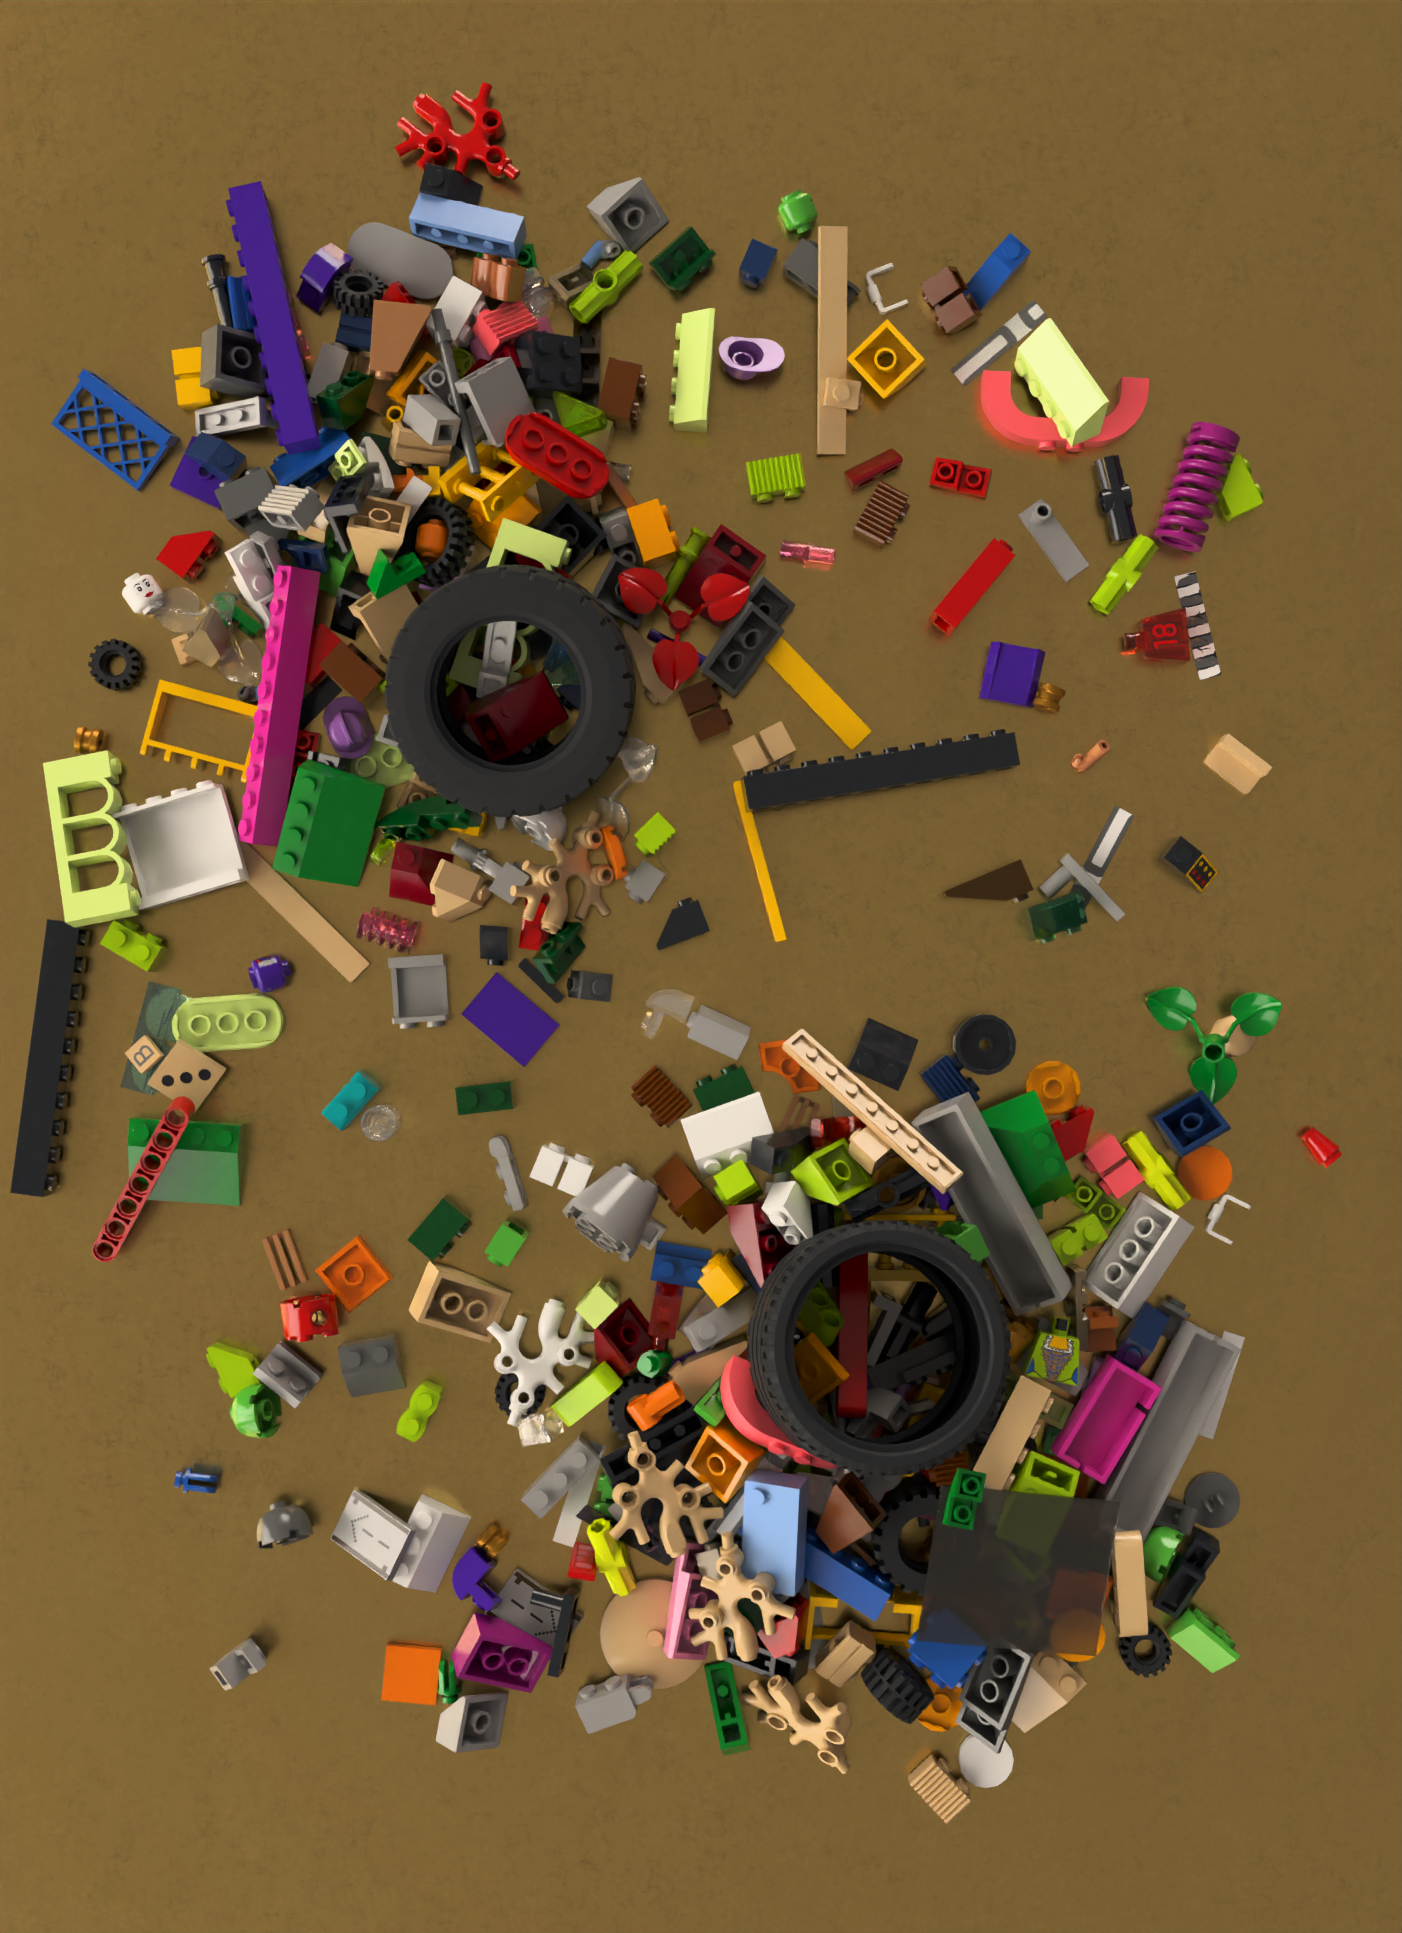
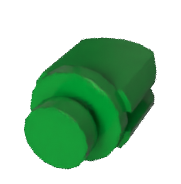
[637,1348,673,1378]
[437,1659,462,1704]

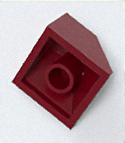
[389,842,454,906]
[594,1298,662,1377]

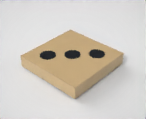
[148,1039,226,1113]

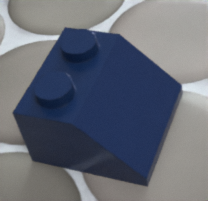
[1154,1090,1231,1157]

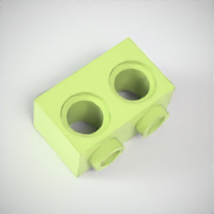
[575,1279,621,1329]

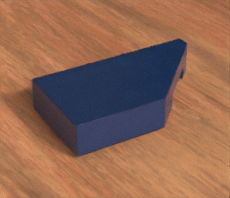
[277,538,331,573]

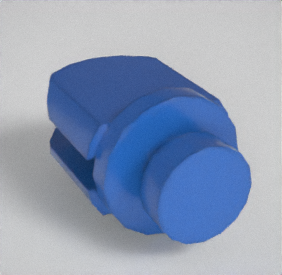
[174,1468,218,1493]

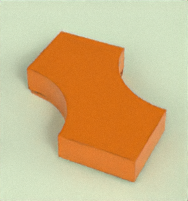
[758,1040,821,1094]

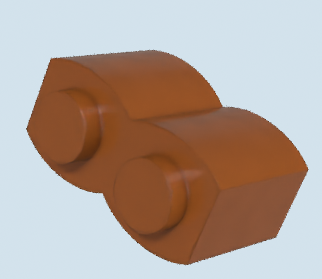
[471,252,526,302]

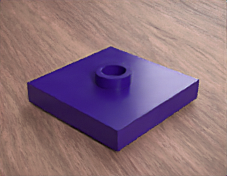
[170,436,222,510]

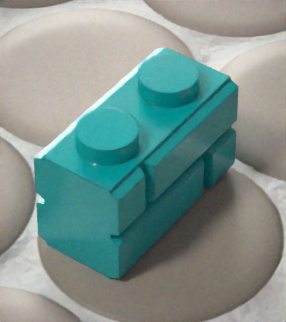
[321,1070,382,1131]

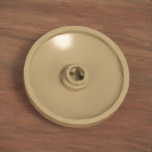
[600,1577,703,1690]

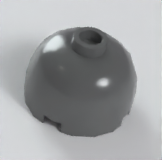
[256,1501,313,1550]

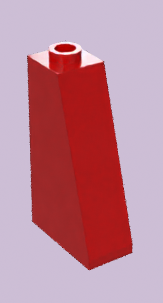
[929,538,1015,636]

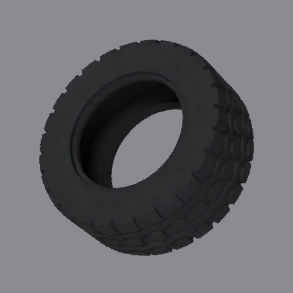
[385,565,636,817]

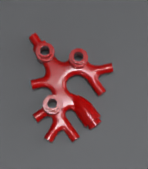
[395,83,520,180]

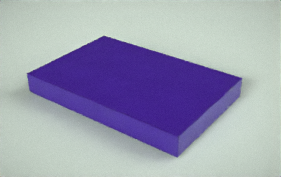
[462,972,560,1067]

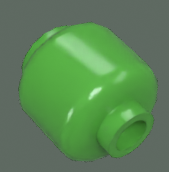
[778,189,818,234]

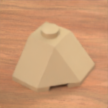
[430,859,493,922]

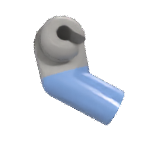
[581,240,621,269]

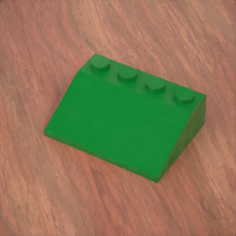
[272,759,386,887]
[127,1116,246,1206]

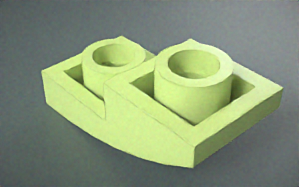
[328,439,367,482]

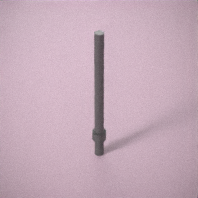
[431,308,481,475]

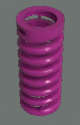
[1154,422,1240,552]

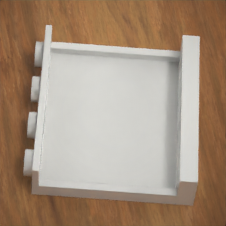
[112,780,250,910]

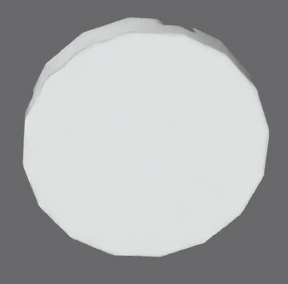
[958,1735,1014,1788]

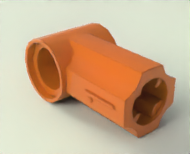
[626,1379,686,1431]

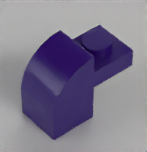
[296,243,353,312]
[452,1546,503,1612]

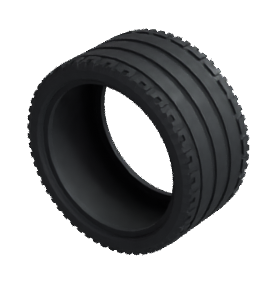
[747,1220,1012,1476]

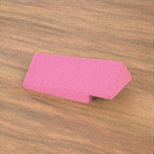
[663,1539,719,1660]

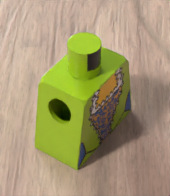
[1022,1316,1080,1386]

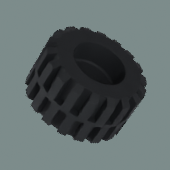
[608,1372,678,1442]
[861,1648,935,1724]

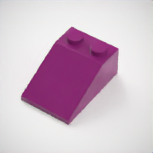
[451,1613,553,1693]

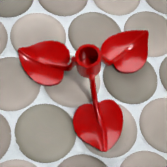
[618,568,750,691]

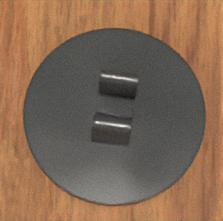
[1184,1472,1240,1528]

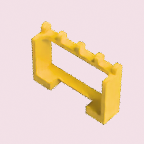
[140,680,258,783]
[804,1580,922,1656]

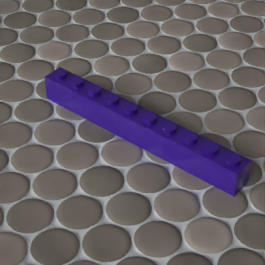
[226,181,321,455]

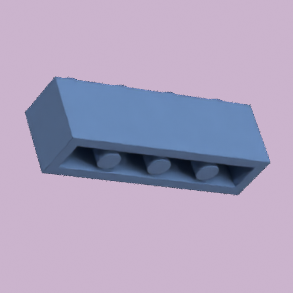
[409,193,527,260]

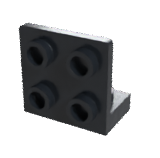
[324,472,374,554]

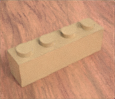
[973,1375,1054,1493]

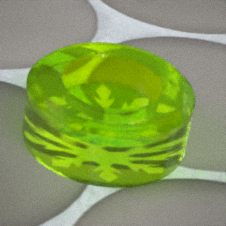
[370,838,393,866]

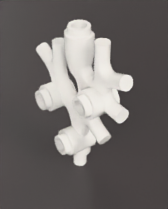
[487,1299,594,1427]

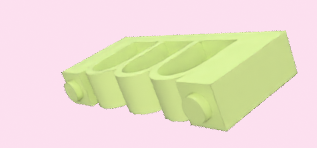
[448,518,572,688]
[43,750,141,928]

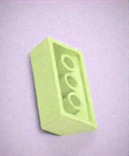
[669,308,715,433]
[1014,318,1109,447]

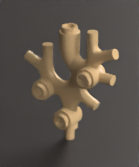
[510,811,614,934]
[609,1431,723,1558]
[689,1532,796,1661]
[741,1675,852,1774]

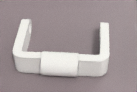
[865,263,909,315]
[1205,1194,1252,1245]

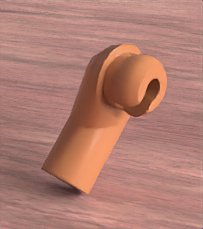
[1071,740,1110,772]

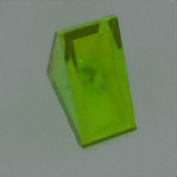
[552,391,608,437]

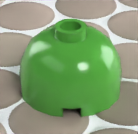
[230,1382,282,1439]
[1143,1526,1185,1584]

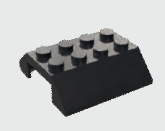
[599,1404,741,1553]

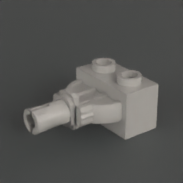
[451,838,532,906]

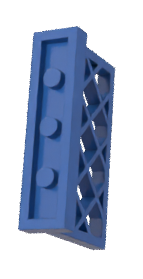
[51,369,180,491]

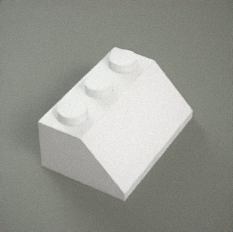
[681,1092,774,1179]
[393,1494,471,1593]

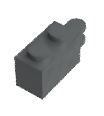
[783,238,861,308]

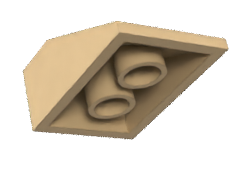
[408,1260,512,1343]
[1012,1635,1087,1733]

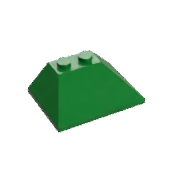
[980,1090,1076,1208]

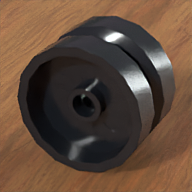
[951,1014,1016,1075]

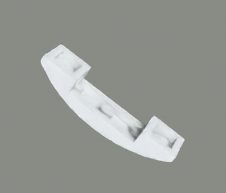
[476,621,518,698]

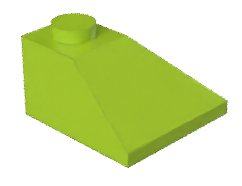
[791,1138,875,1206]

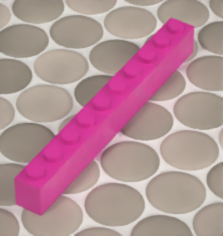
[238,565,321,847]

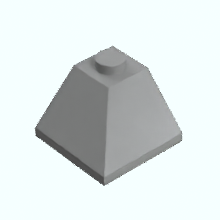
[586,177,669,253]
[436,1691,508,1753]

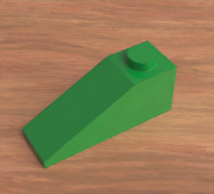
[704,1661,751,1756]

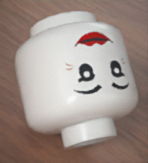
[122,573,164,616]

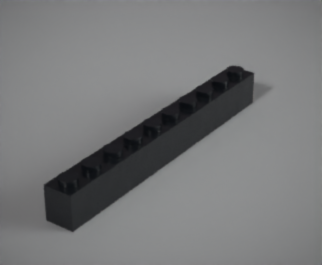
[740,729,1020,813]
[10,919,90,1197]

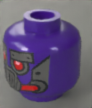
[248,954,291,993]

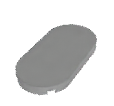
[348,222,455,300]

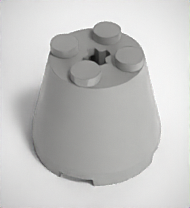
[563,1163,658,1262]

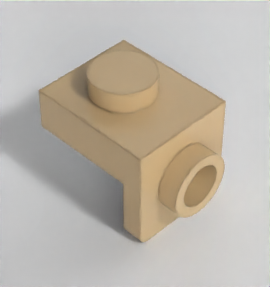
[823,377,863,412]

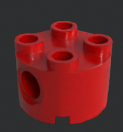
[279,1293,339,1342]

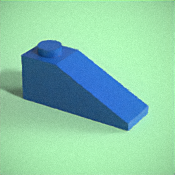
[963,233,1031,311]

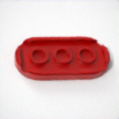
[504,413,610,499]

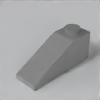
[683,1287,758,1352]

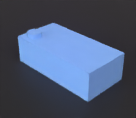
[741,1468,809,1597]

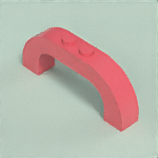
[980,370,1149,452]
[720,1355,883,1469]

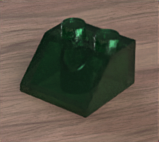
[1021,890,1088,945]

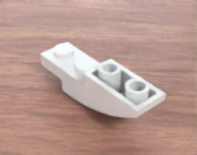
[225,539,275,631]

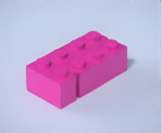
[1050,1354,1162,1484]

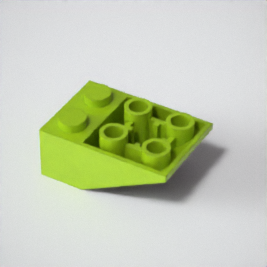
[995,1451,1080,1556]

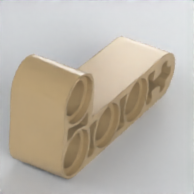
[1110,1530,1148,1637]

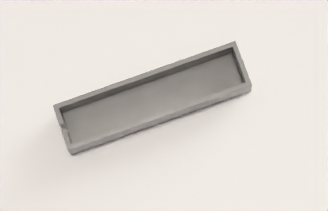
[911,1092,1073,1316]
[1089,1319,1241,1543]

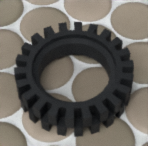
[394,497,475,587]

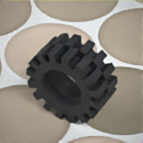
[333,269,384,318]
[88,639,143,691]
[495,1373,546,1418]
[1119,1622,1172,1677]

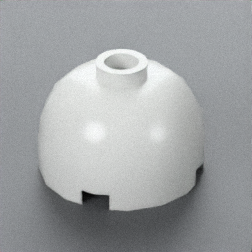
[511,807,567,851]

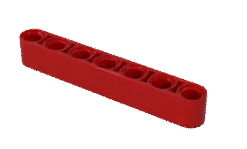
[92,1096,195,1262]
[836,1225,868,1418]

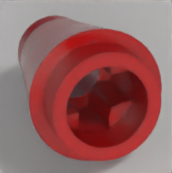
[1301,1127,1342,1168]

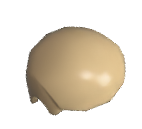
[1210,1015,1256,1057]

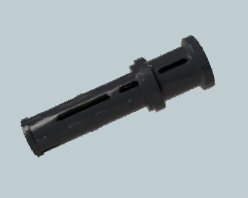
[201,254,233,328]

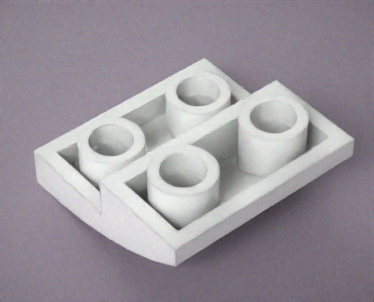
[358,437,394,499]

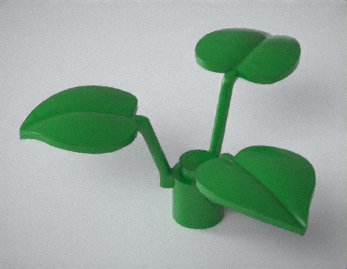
[1148,987,1282,1104]

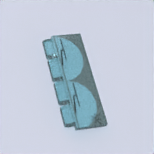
[120,981,190,1096]

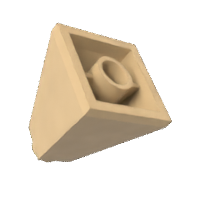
[347,495,412,577]

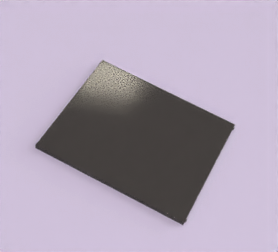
[917,1484,1120,1656]

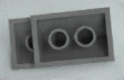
[699,575,796,697]
[955,1631,1034,1754]

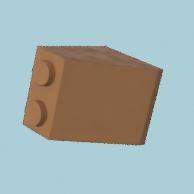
[369,300,431,381]

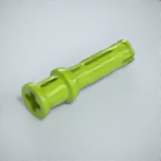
[660,527,711,607]

